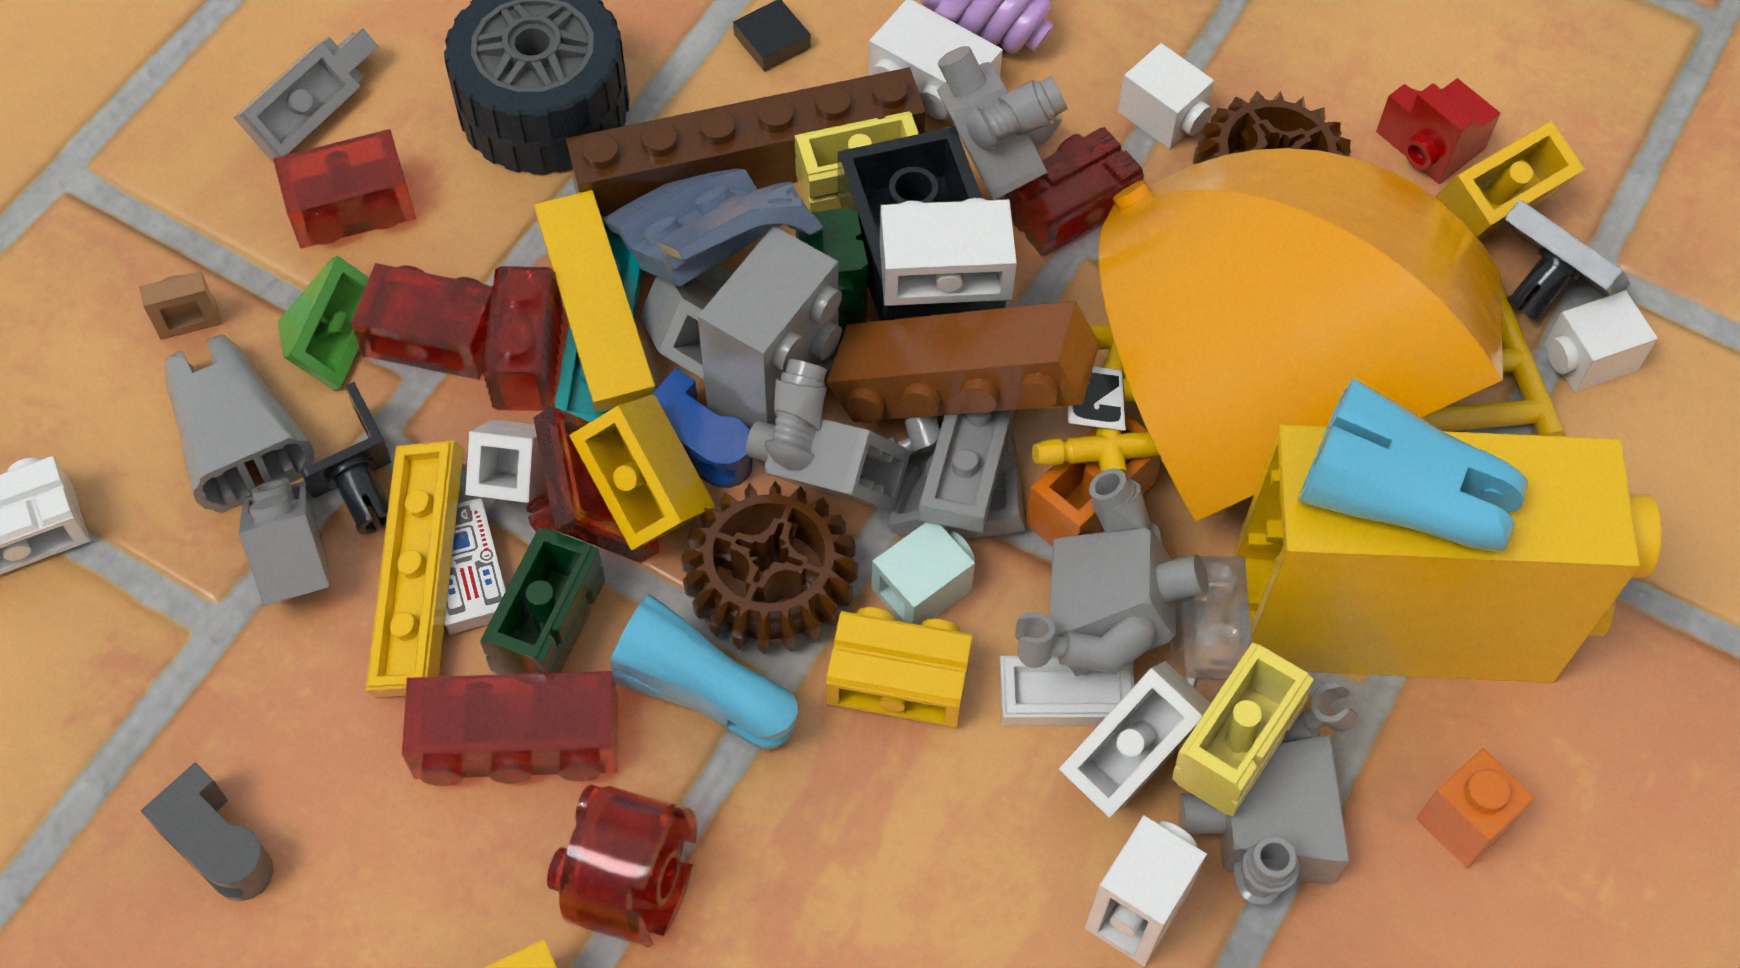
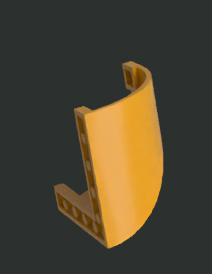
[1098,148,1503,522]

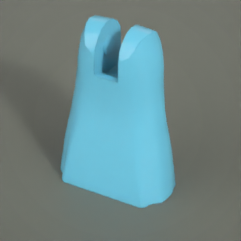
[1298,377,1528,551]
[610,594,798,750]

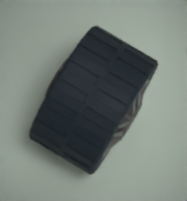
[444,0,630,174]

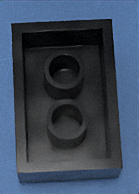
[838,126,1006,321]

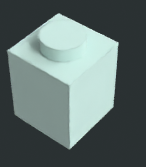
[871,522,975,625]

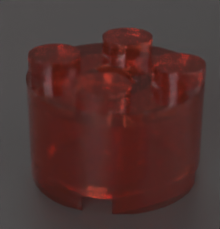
[547,784,697,948]

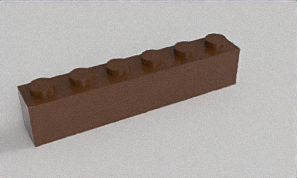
[566,67,926,217]

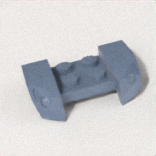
[602,169,824,286]

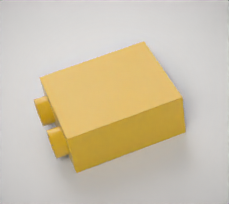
[1233,424,1662,683]

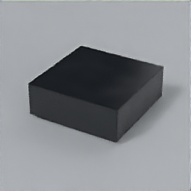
[733,0,811,71]

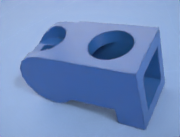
[651,368,753,488]

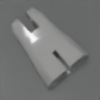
[165,335,315,513]

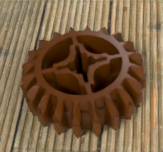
[1193,91,1351,164]
[681,481,858,655]

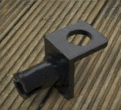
[301,382,392,534]

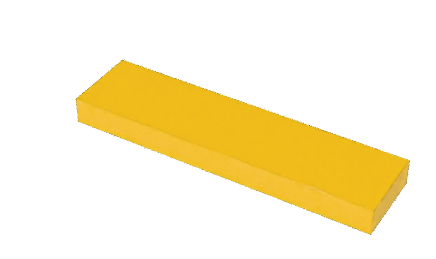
[534,190,655,413]
[365,440,464,698]

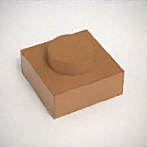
[139,271,221,340]

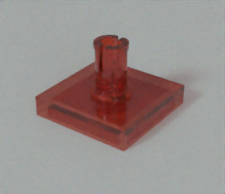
[526,406,660,563]

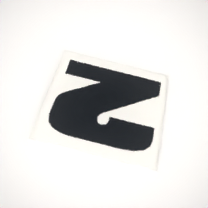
[1068,366,1125,431]

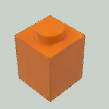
[1416,748,1536,868]

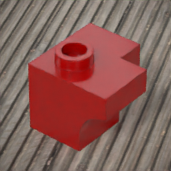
[1376,78,1501,185]

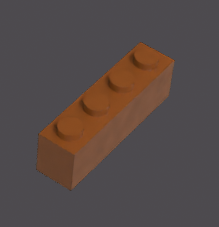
[826,301,1099,422]

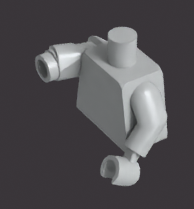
[937,46,1068,200]
[746,359,942,512]
[1015,468,1209,676]
[1178,682,1358,905]

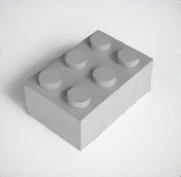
[697,225,842,431]

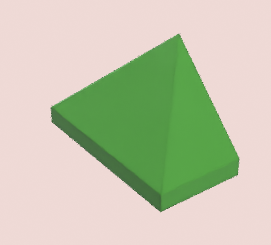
[278,256,386,391]

